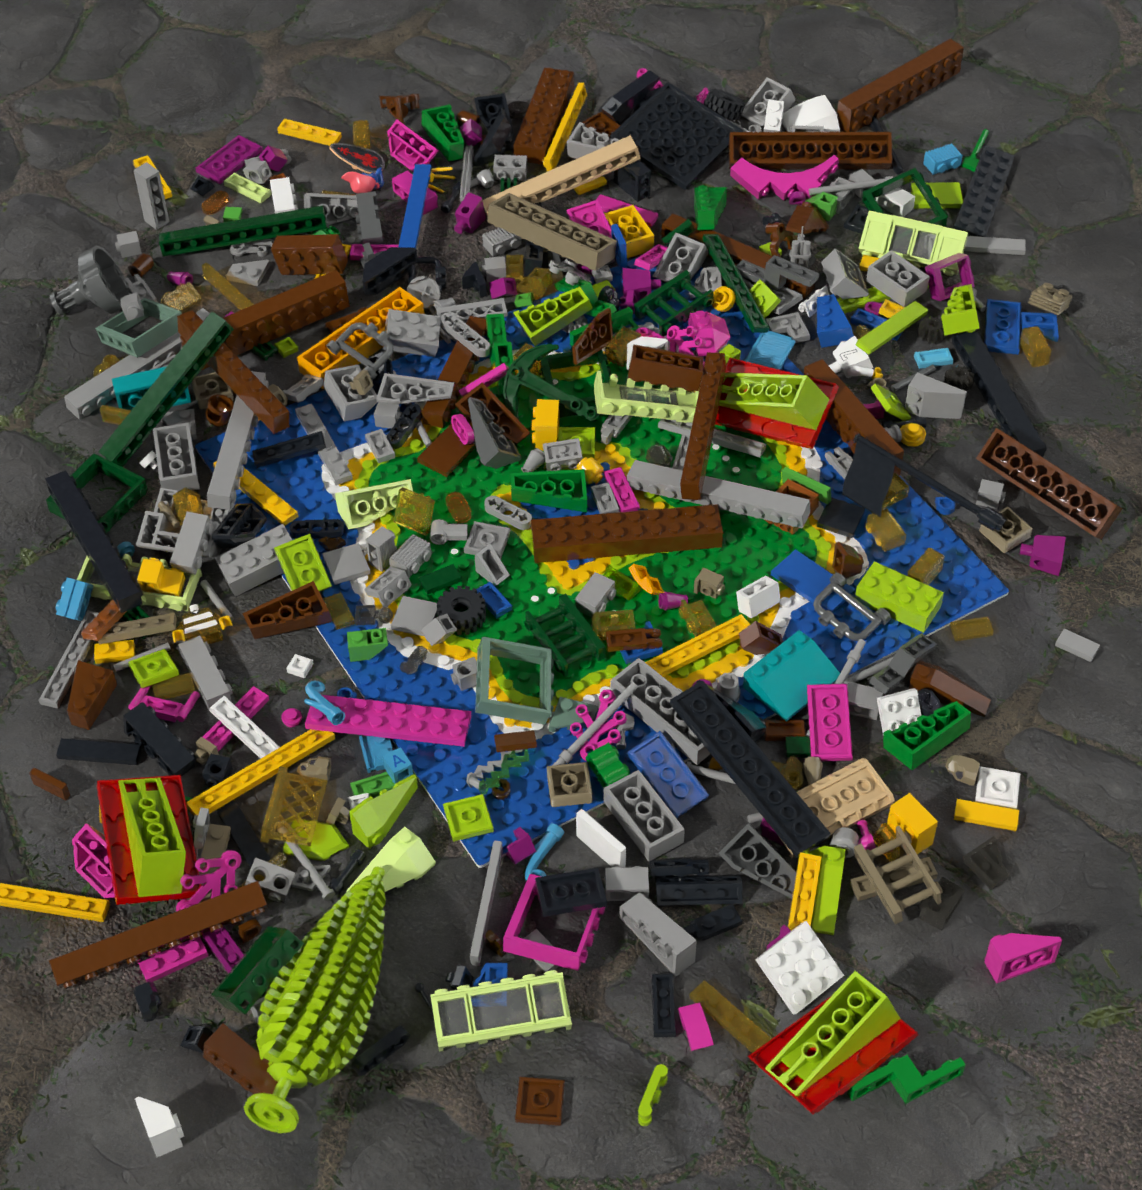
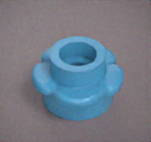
[117,542,135,558]

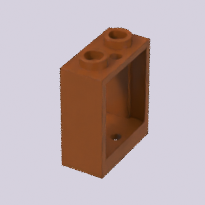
[765,479,819,535]

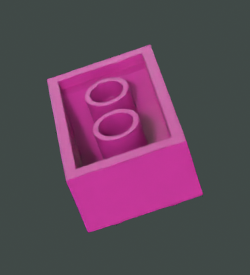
[984,933,1062,984]

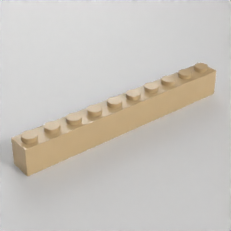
[483,135,641,217]

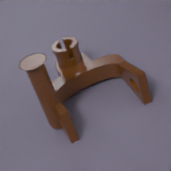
[379,93,420,124]
[765,222,798,257]

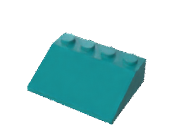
[743,630,840,721]

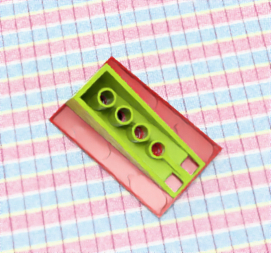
[715,358,839,449]
[97,775,202,905]
[748,971,918,1115]

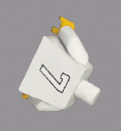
[829,336,883,380]

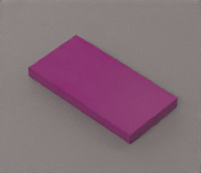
[196,135,263,184]

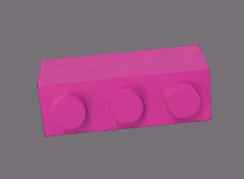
[392,170,438,215]

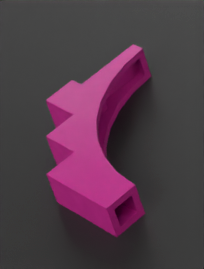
[730,155,839,201]

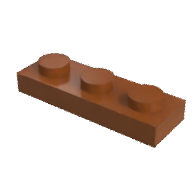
[81,600,127,641]

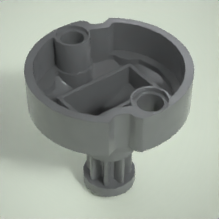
[50,246,130,315]

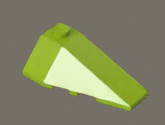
[806,846,846,935]

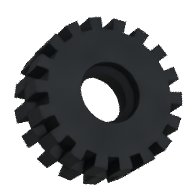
[703,88,746,120]
[437,586,486,635]

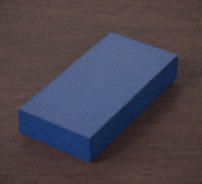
[477,582,512,619]

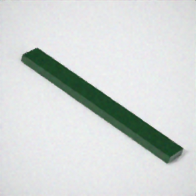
[702,234,769,333]

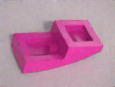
[678,1003,714,1051]

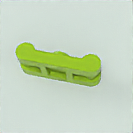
[638,1064,668,1126]

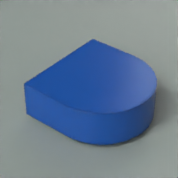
[935,497,955,515]

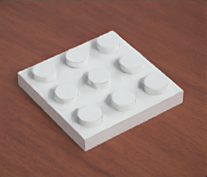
[755,921,844,1015]

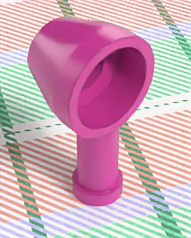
[857,820,876,851]

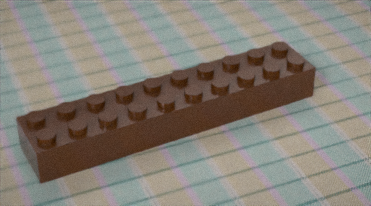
[837,38,964,132]
[729,132,892,169]
[180,270,350,370]
[531,504,723,563]

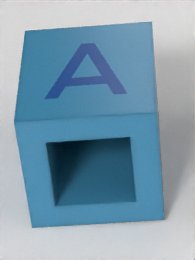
[382,747,413,784]

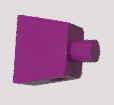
[454,192,486,234]
[622,268,661,301]
[1019,535,1066,576]

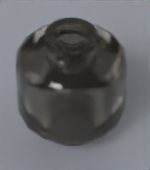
[646,444,673,468]

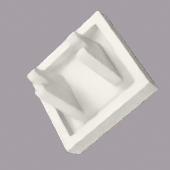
[877,688,921,736]

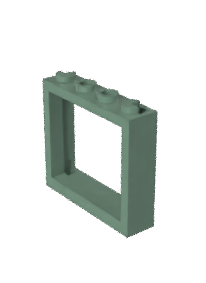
[95,298,182,358]
[475,637,554,725]

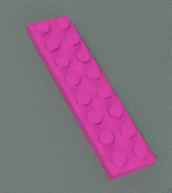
[305,695,471,747]

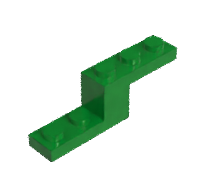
[554,278,617,317]
[486,314,515,396]
[848,1055,966,1104]

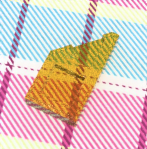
[872,823,900,862]

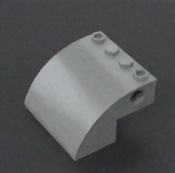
[136,488,235,558]

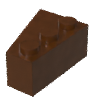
[67,660,117,730]

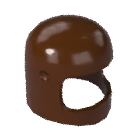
[206,394,234,427]

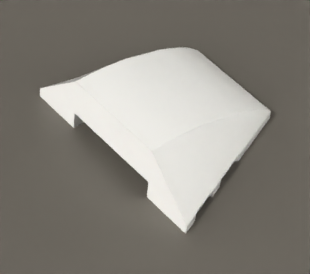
[782,95,840,132]

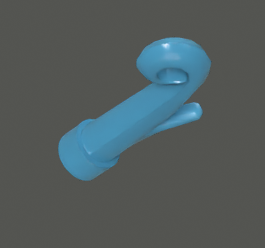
[304,680,345,725]
[525,823,564,880]

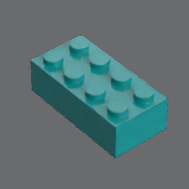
[112,366,191,418]

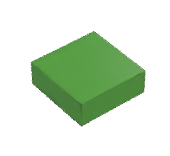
[223,207,242,222]
[514,292,534,308]

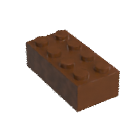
[271,234,348,275]
[628,344,704,392]

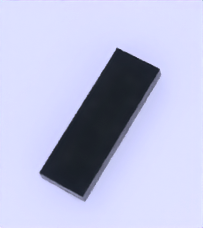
[652,974,676,1037]

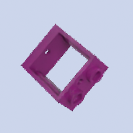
[925,253,975,301]

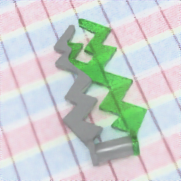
[466,749,530,795]

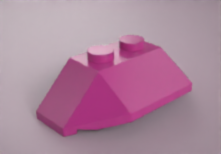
[387,119,438,171]
[688,311,730,356]
[72,823,115,898]

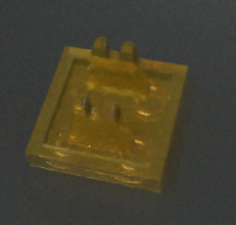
[394,487,435,536]

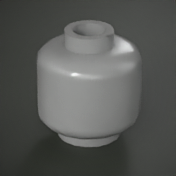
[830,827,859,859]

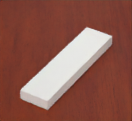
[209,696,280,759]

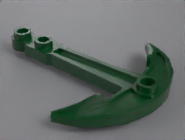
[503,344,600,422]

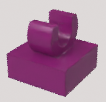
[619,290,638,314]

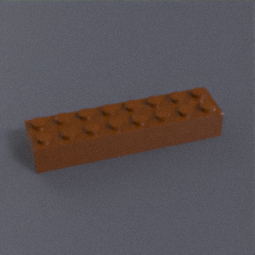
[514,68,574,165]
[804,359,904,479]
[976,428,1123,540]

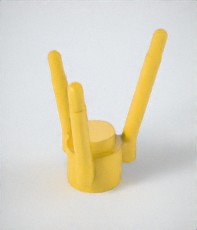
[428,167,455,193]

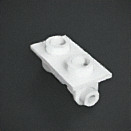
[798,285,829,318]

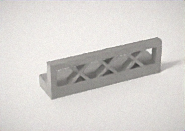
[436,298,508,327]

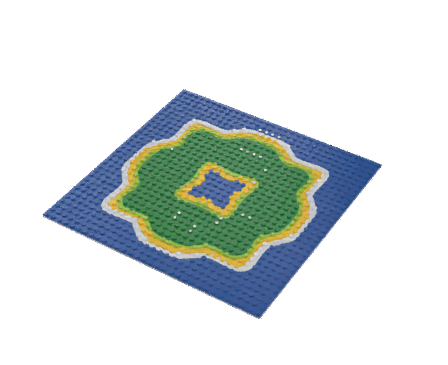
[195,246,1009,868]

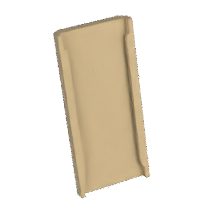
[761,758,895,858]

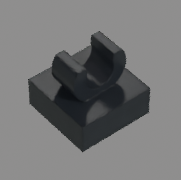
[445,966,473,990]

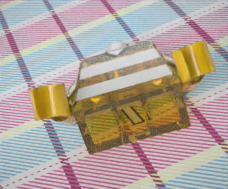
[172,604,233,645]

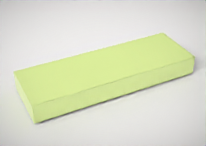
[224,173,272,204]

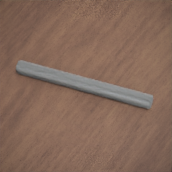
[459,145,474,202]

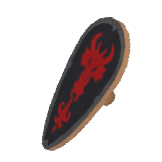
[330,143,385,174]

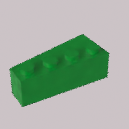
[421,104,464,161]
[510,469,587,512]
[883,701,971,770]

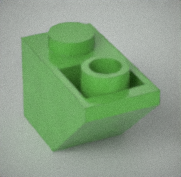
[805,192,838,221]
[347,628,388,662]

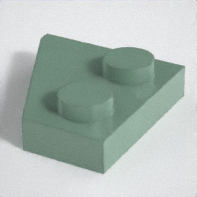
[549,697,598,732]

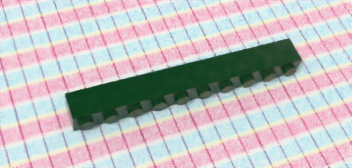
[159,205,327,257]
[98,312,234,467]

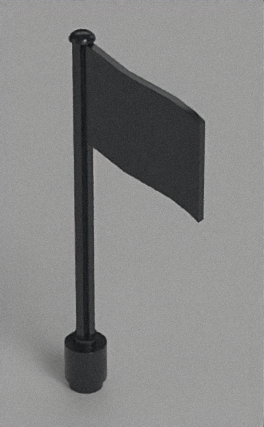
[842,433,1007,532]

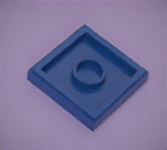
[611,224,627,271]

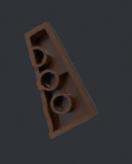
[243,581,333,639]
[203,1023,278,1094]

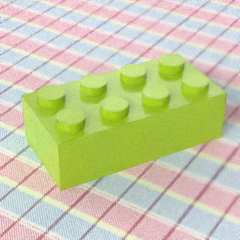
[855,561,944,633]

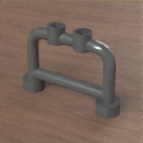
[326,322,394,381]
[813,572,891,641]

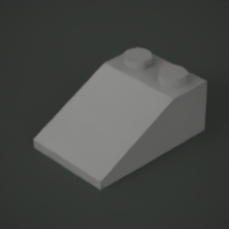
[741,77,796,128]
[653,233,709,283]
[905,372,967,419]

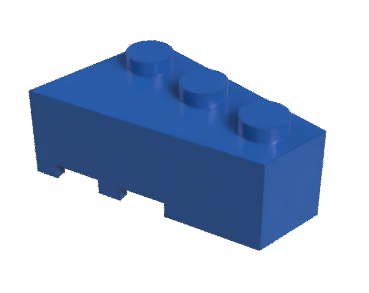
[817,294,854,348]

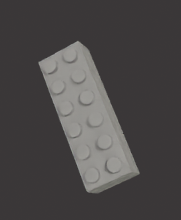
[610,658,711,765]

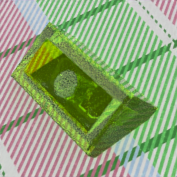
[603,565,642,601]

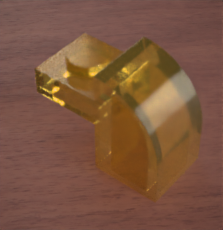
[516,267,553,300]

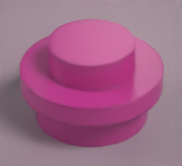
[282,708,302,727]

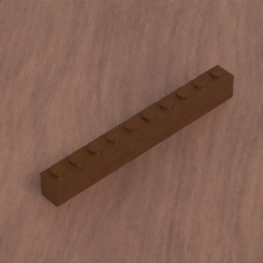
[662,213,816,299]
[177,310,289,434]
[680,352,726,500]
[49,881,268,989]

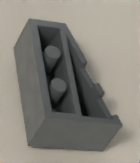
[355,191,383,244]

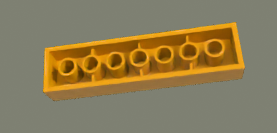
[297,287,424,389]

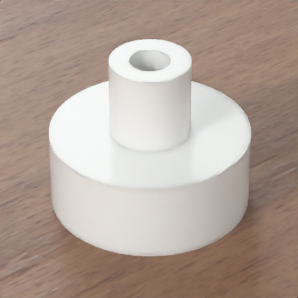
[139,451,158,469]

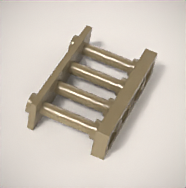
[854,826,943,924]

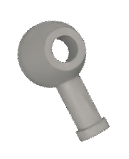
[470,169,494,188]
[615,713,634,749]

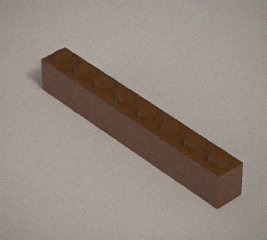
[422,316,488,428]

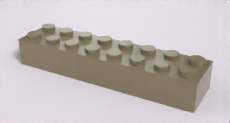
[487,193,617,271]

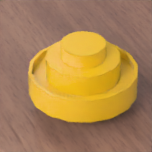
[712,286,736,312]
[900,423,926,447]

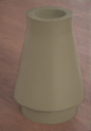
[803,757,823,786]

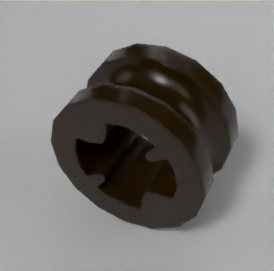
[492,779,511,800]

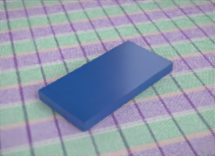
[984,299,1021,355]
[771,549,855,613]
[627,731,709,819]

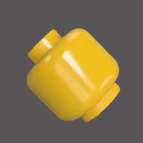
[576,457,604,484]

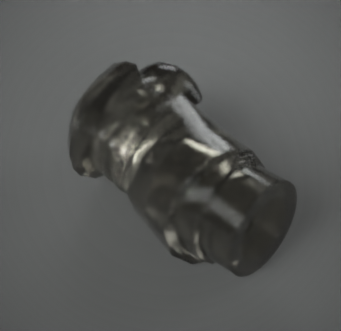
[400,646,428,675]

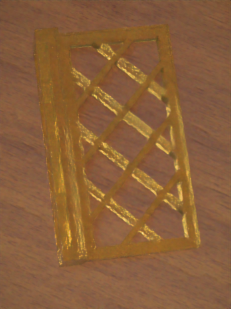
[261,766,328,846]

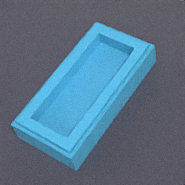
[914,348,953,369]

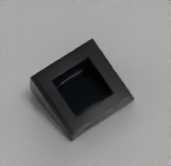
[190,175,215,196]
[181,1026,213,1053]

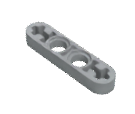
[440,313,490,357]

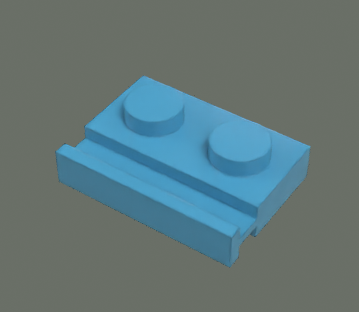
[359,736,393,773]

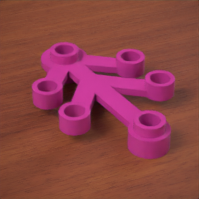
[667,325,706,370]
[570,689,627,761]
[176,850,241,911]

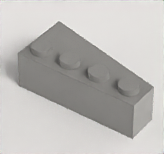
[620,892,697,977]

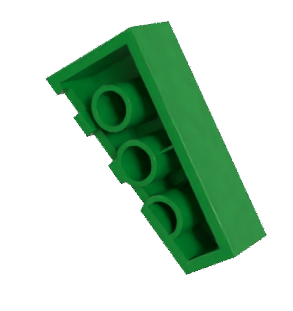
[694,185,727,230]

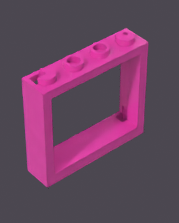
[503,874,605,971]

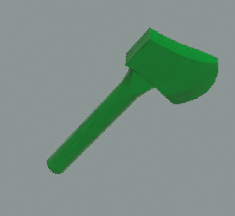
[961,129,989,172]

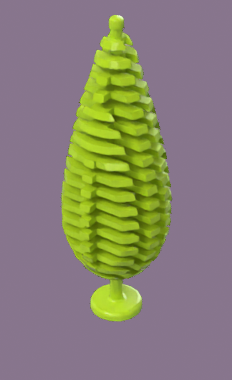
[244,866,385,1133]

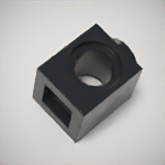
[202,754,233,788]

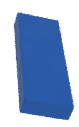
[850,308,903,341]

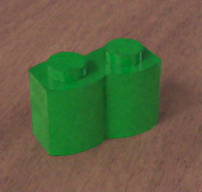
[585,742,630,789]

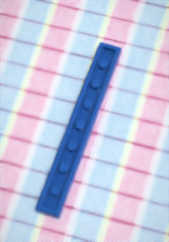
[398,164,432,248]

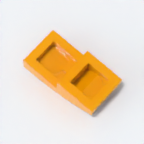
[629,564,664,596]

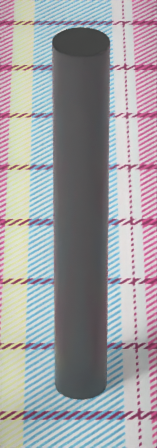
[891,364,936,392]

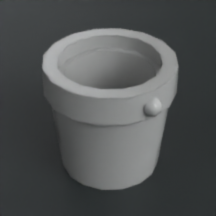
[715,673,740,702]

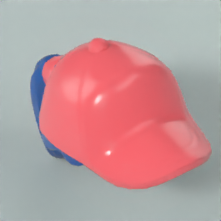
[341,167,384,193]

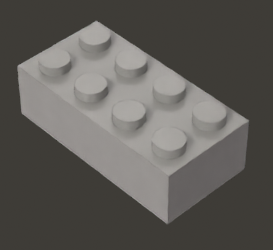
[153,423,200,493]
[215,524,292,597]
[604,770,685,861]

